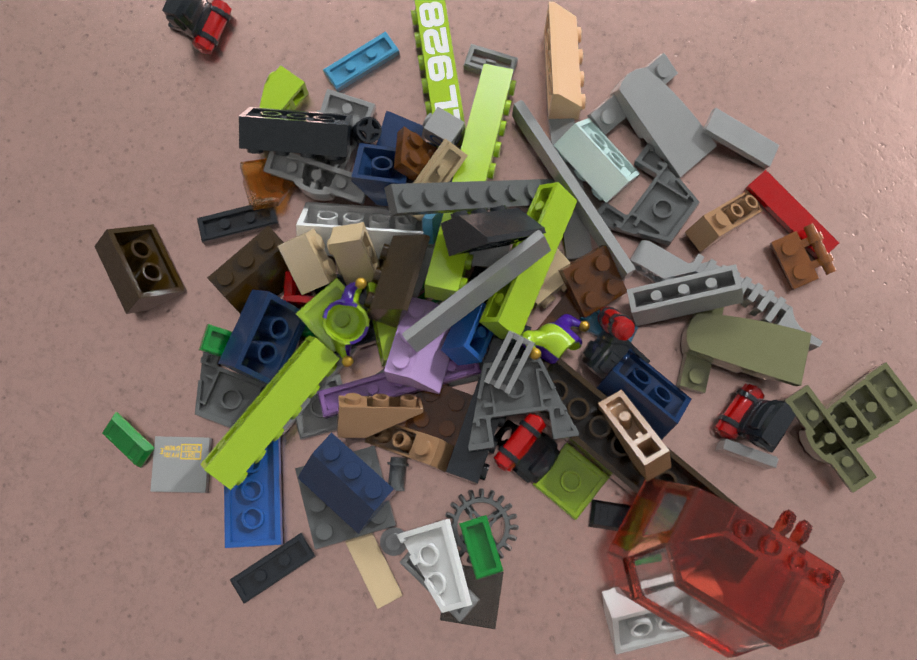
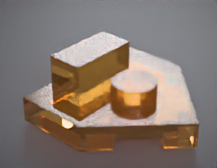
[240,158,295,210]

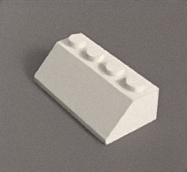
[602,565,724,655]

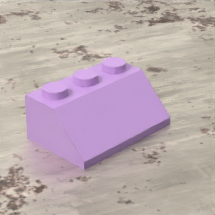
[384,297,451,394]

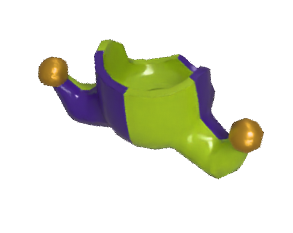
[322,278,369,367]
[521,314,590,364]

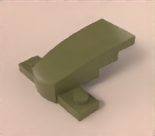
[677,307,812,394]
[783,362,917,493]

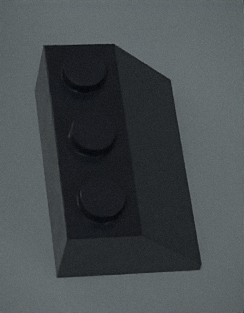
[441,205,546,256]

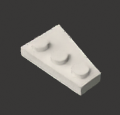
[396,519,472,613]

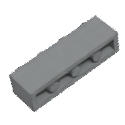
[627,264,744,326]

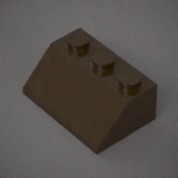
[94,224,186,314]
[207,226,290,314]
[363,234,430,328]

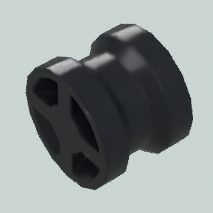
[352,117,382,144]

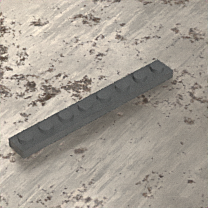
[384,179,555,216]

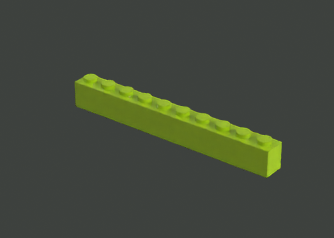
[424,64,517,301]

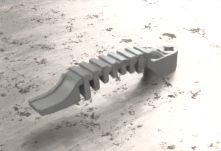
[630,240,823,351]

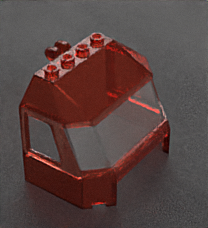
[606,478,845,658]

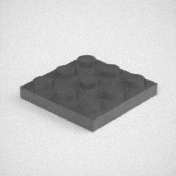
[295,446,396,550]

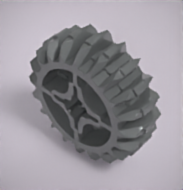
[445,488,519,563]

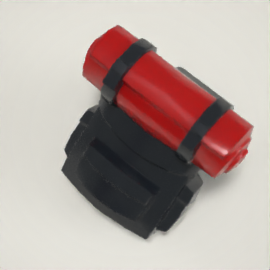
[162,0,232,55]
[581,307,650,379]
[715,383,796,453]
[493,413,561,484]

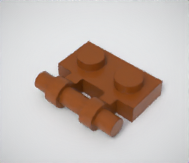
[770,224,836,290]

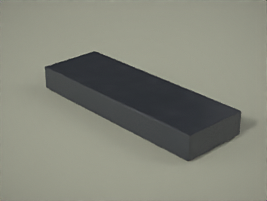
[197,199,280,245]
[230,532,317,604]

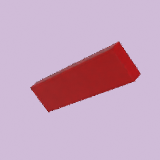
[745,170,839,259]

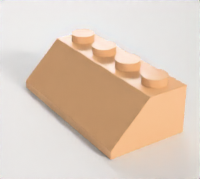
[544,2,586,120]

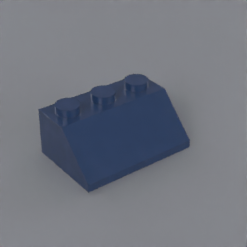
[218,290,306,385]
[596,349,692,440]
[298,432,397,534]

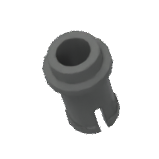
[387,457,409,491]

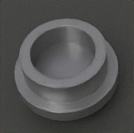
[380,527,406,556]

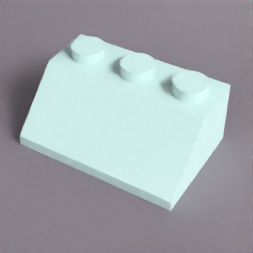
[554,118,640,203]

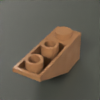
[685,190,763,253]
[337,393,423,438]
[365,424,455,472]

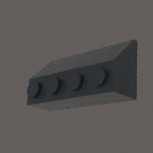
[239,107,353,160]

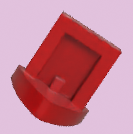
[282,271,315,309]

